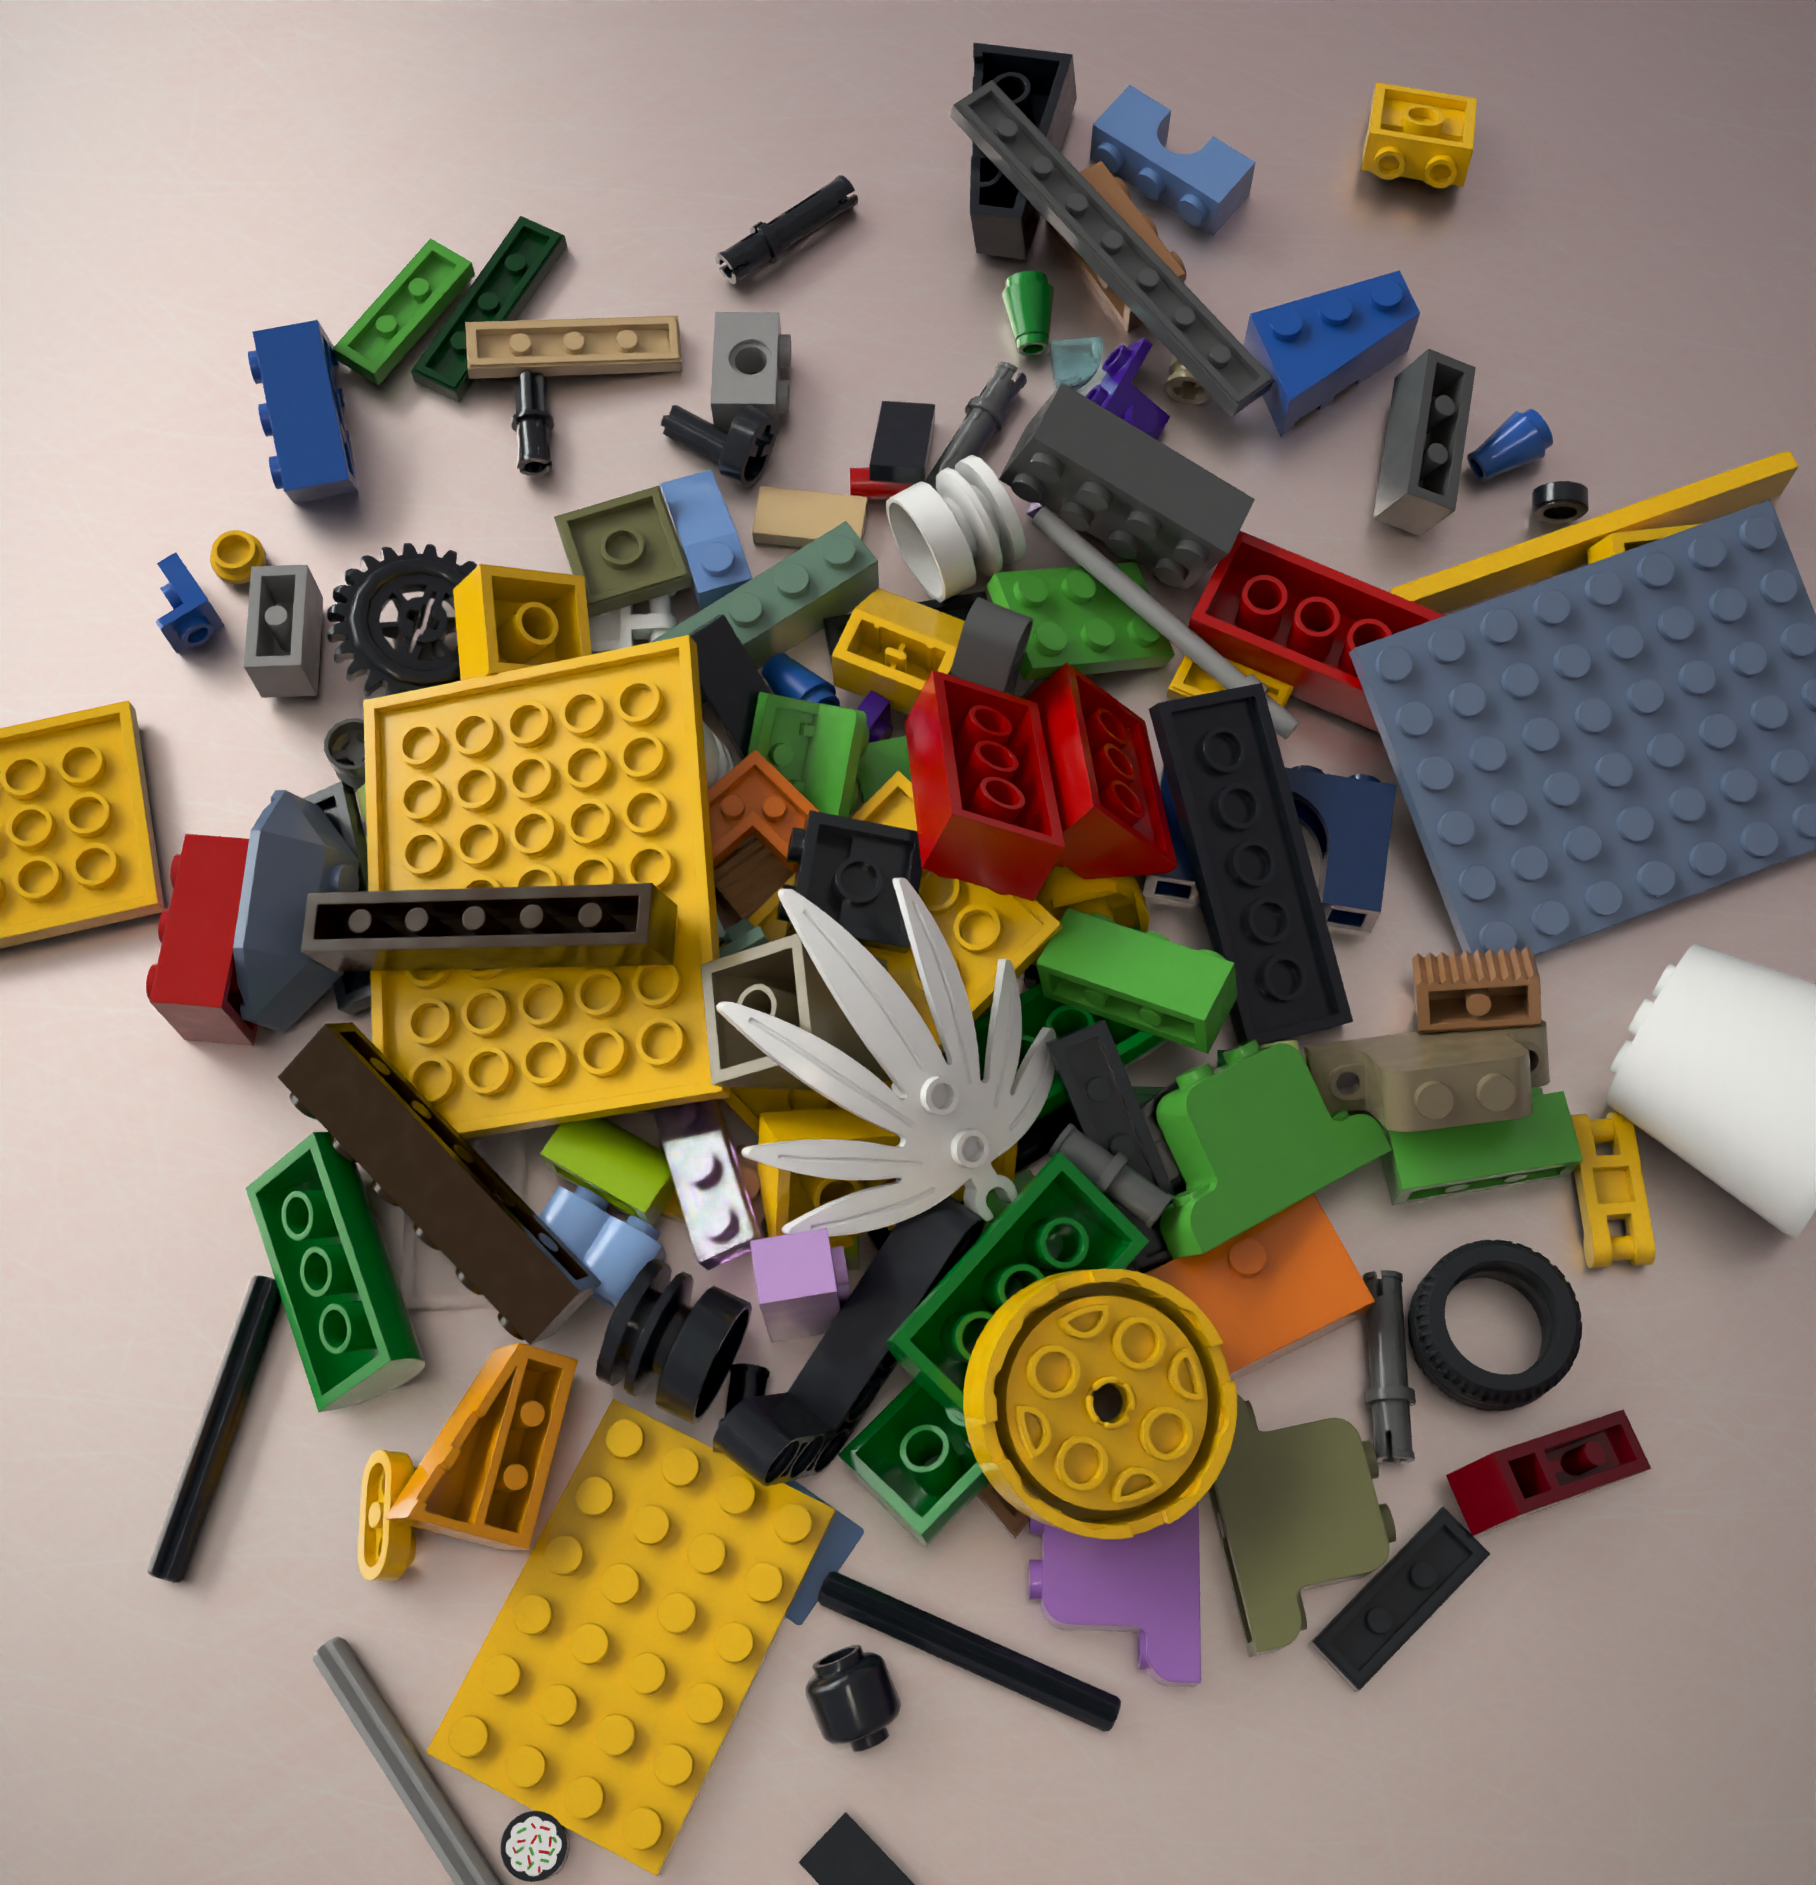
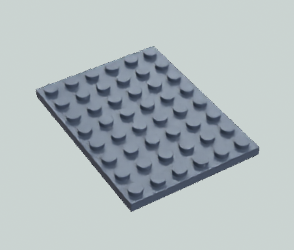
[1349,499,1816,956]

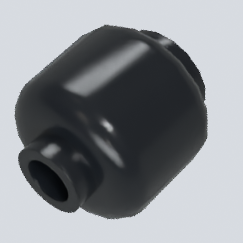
[805,1645,901,1752]

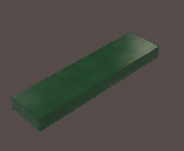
[411,216,567,402]

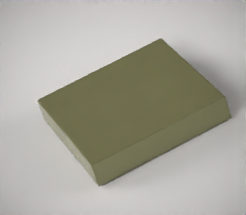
[554,485,693,618]

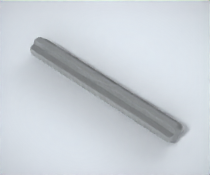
[313,1637,503,1885]

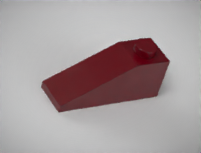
[1446,1409,1651,1536]

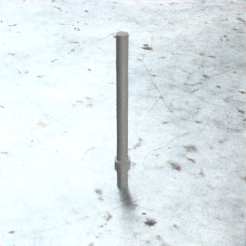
[1031,506,1300,740]

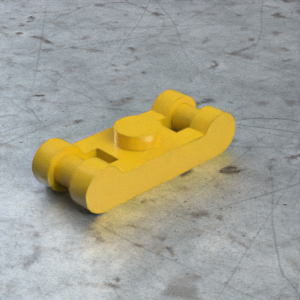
[1570,1112,1655,1269]

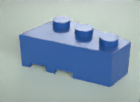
[1243,270,1420,436]
[248,320,358,504]

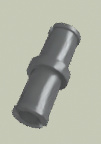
[1048,1123,1174,1229]

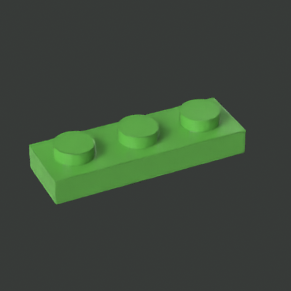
[332,238,475,386]

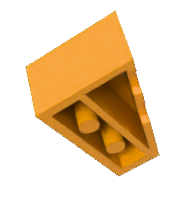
[384,1343,578,1550]

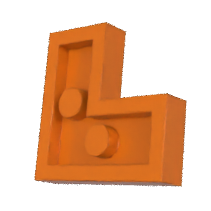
[708,749,820,874]

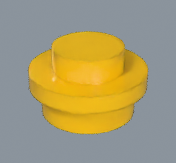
[210,530,266,584]

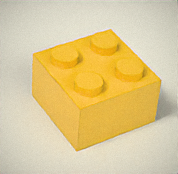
[453,564,592,681]

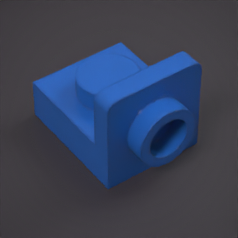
[156,552,225,653]

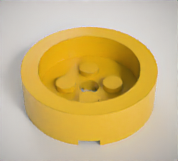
[963,1269,1237,1539]

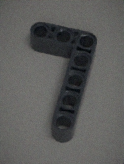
[713,1195,985,1486]

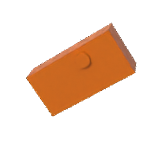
[1146,1193,1375,1381]

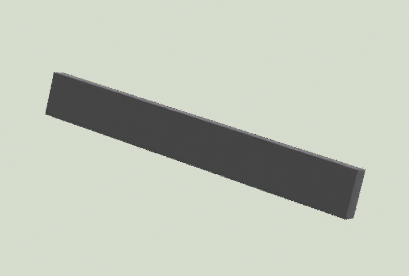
[950,80,1275,417]

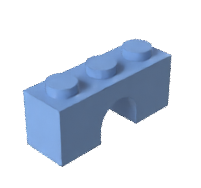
[1090,85,1256,236]

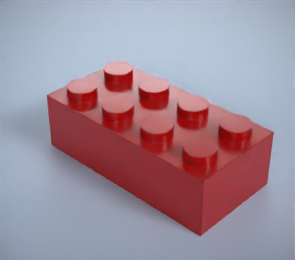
[1188,531,1445,733]
[905,669,1065,902]

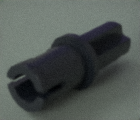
[511,370,554,476]

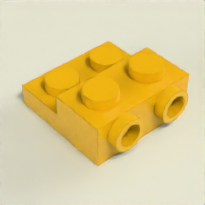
[1361,82,1477,188]

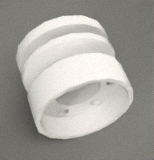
[886,455,1027,603]

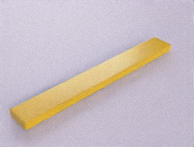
[1389,451,1799,614]

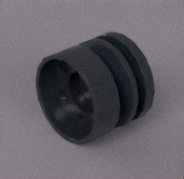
[596,1258,752,1425]

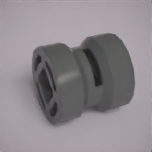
[324,718,365,792]

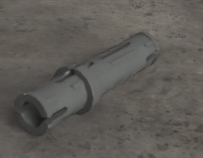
[924,362,1027,491]
[1363,1270,1416,1464]

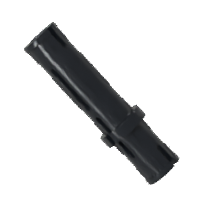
[715,175,858,284]

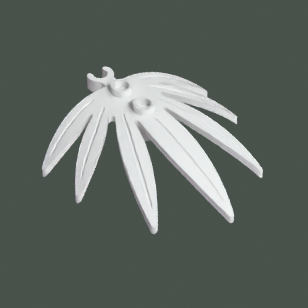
[716,878,1056,1237]

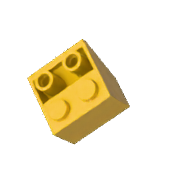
[831,588,965,715]

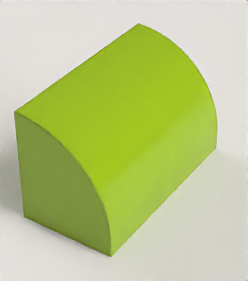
[540,1117,690,1226]

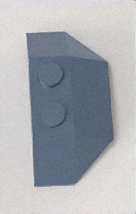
[233,790,360,1031]

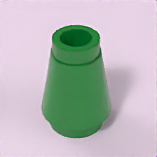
[1002,271,1054,356]

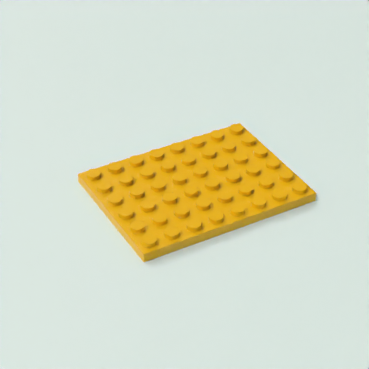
[363,635,730,1139]

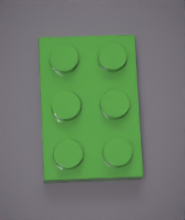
[986,562,1175,681]

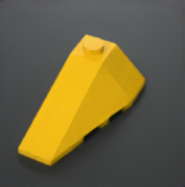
[757,1108,1018,1249]

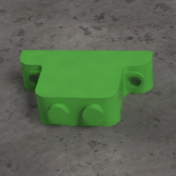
[1156,1038,1392,1259]

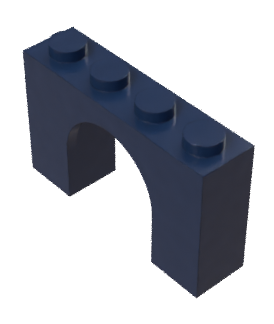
[1143,765,1396,933]

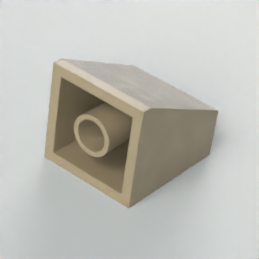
[701,933,891,1090]

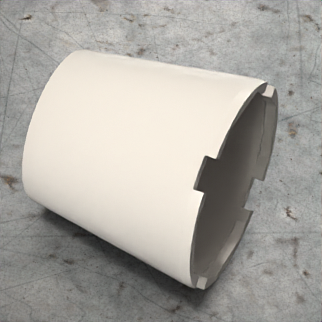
[1606,943,1816,1239]

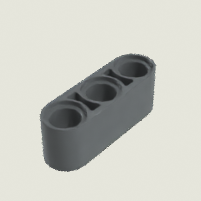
[950,597,1033,695]

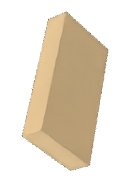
[752,486,868,548]

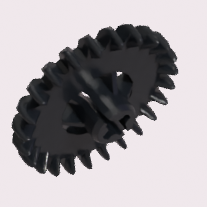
[327,543,477,698]

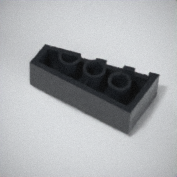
[970,42,1077,260]

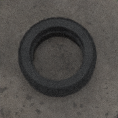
[1408,1240,1582,1411]

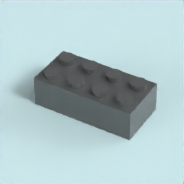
[999,382,1255,590]

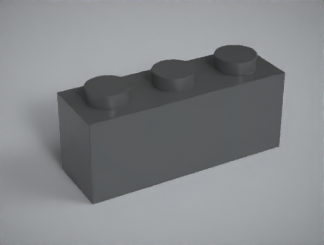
[1373,349,1476,536]

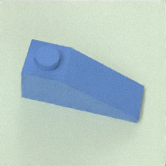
[660,470,752,611]

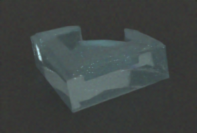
[1049,336,1103,391]

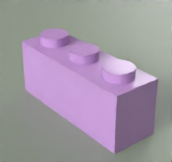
[750,1228,851,1343]

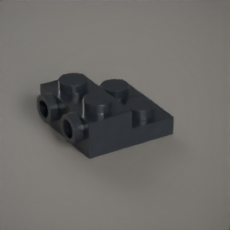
[777,810,922,954]

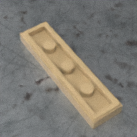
[465,316,682,379]

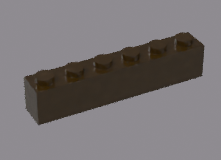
[301,883,678,972]
[277,1022,602,1345]

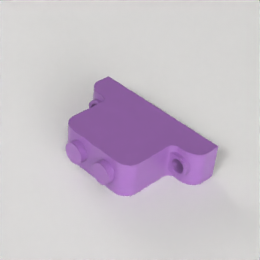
[1028,1502,1201,1687]

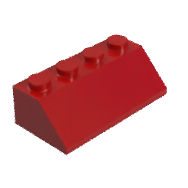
[1025,662,1177,879]

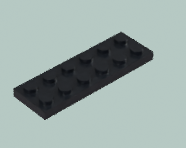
[1149,683,1353,1046]

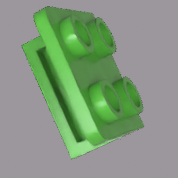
[748,692,869,818]

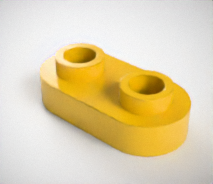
[358,1450,417,1581]

